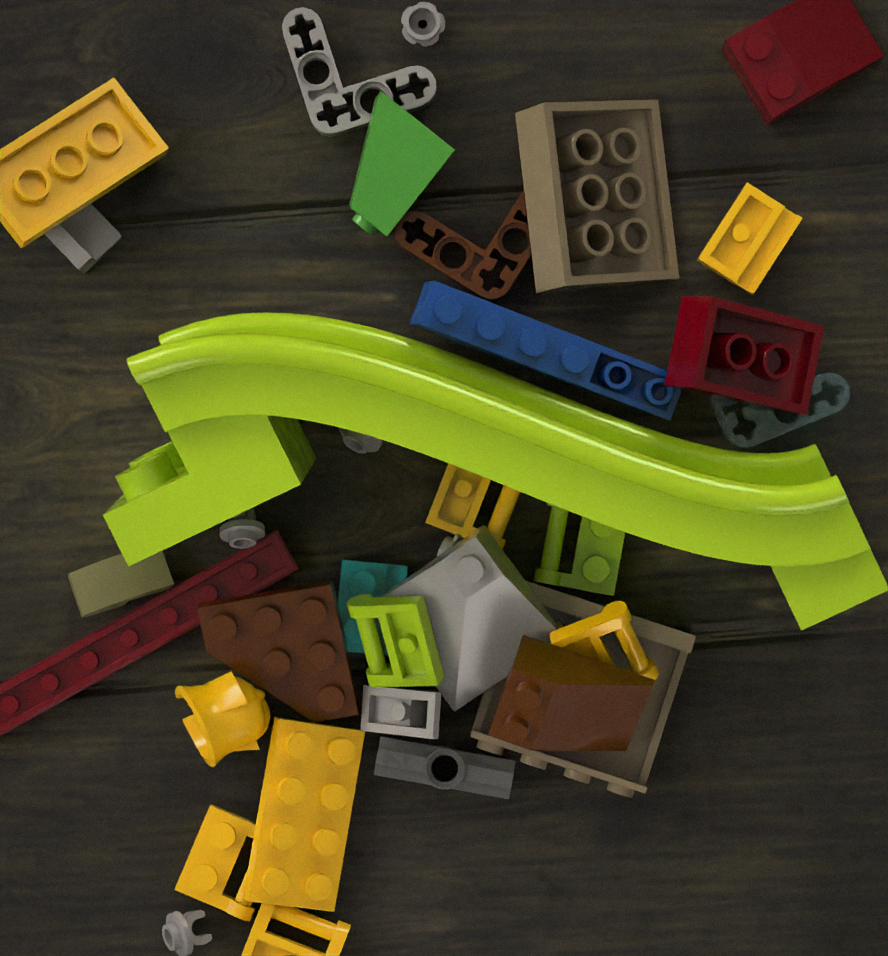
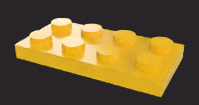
[0,78,169,249]
[243,717,365,912]

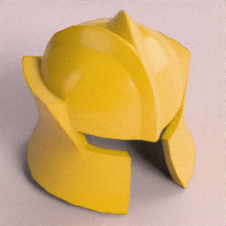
[175,672,271,767]

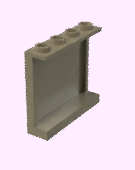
[470,581,696,798]

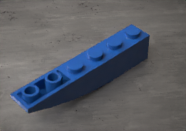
[409,280,681,421]

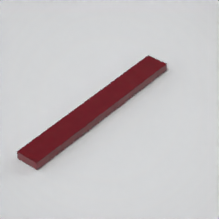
[0,530,300,736]

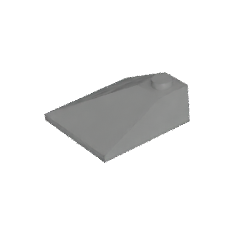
[381,525,559,712]

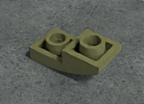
[68,551,174,618]

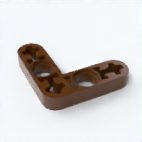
[395,190,532,301]

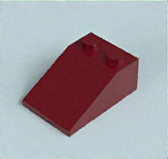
[721,0,884,126]
[664,296,824,415]

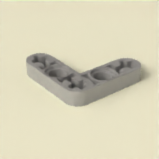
[282,7,437,137]

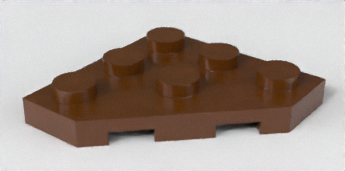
[197,580,360,722]

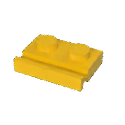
[697,182,802,296]

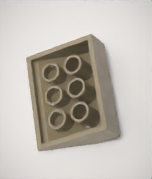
[515,100,679,293]

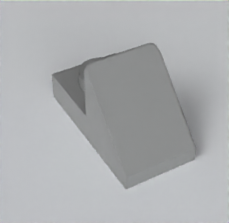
[360,685,441,739]

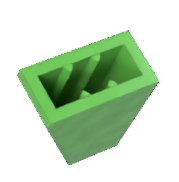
[349,91,455,236]

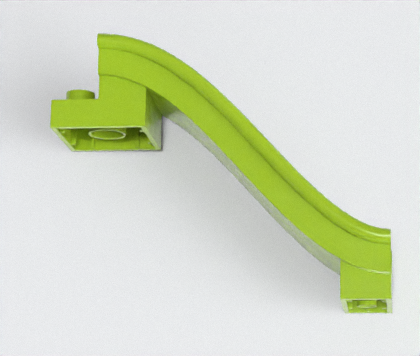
[103,312,888,631]

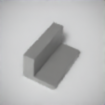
[45,204,122,274]

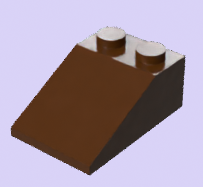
[488,635,655,751]

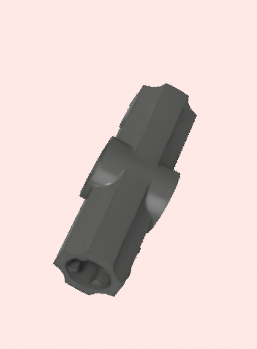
[374,735,516,799]

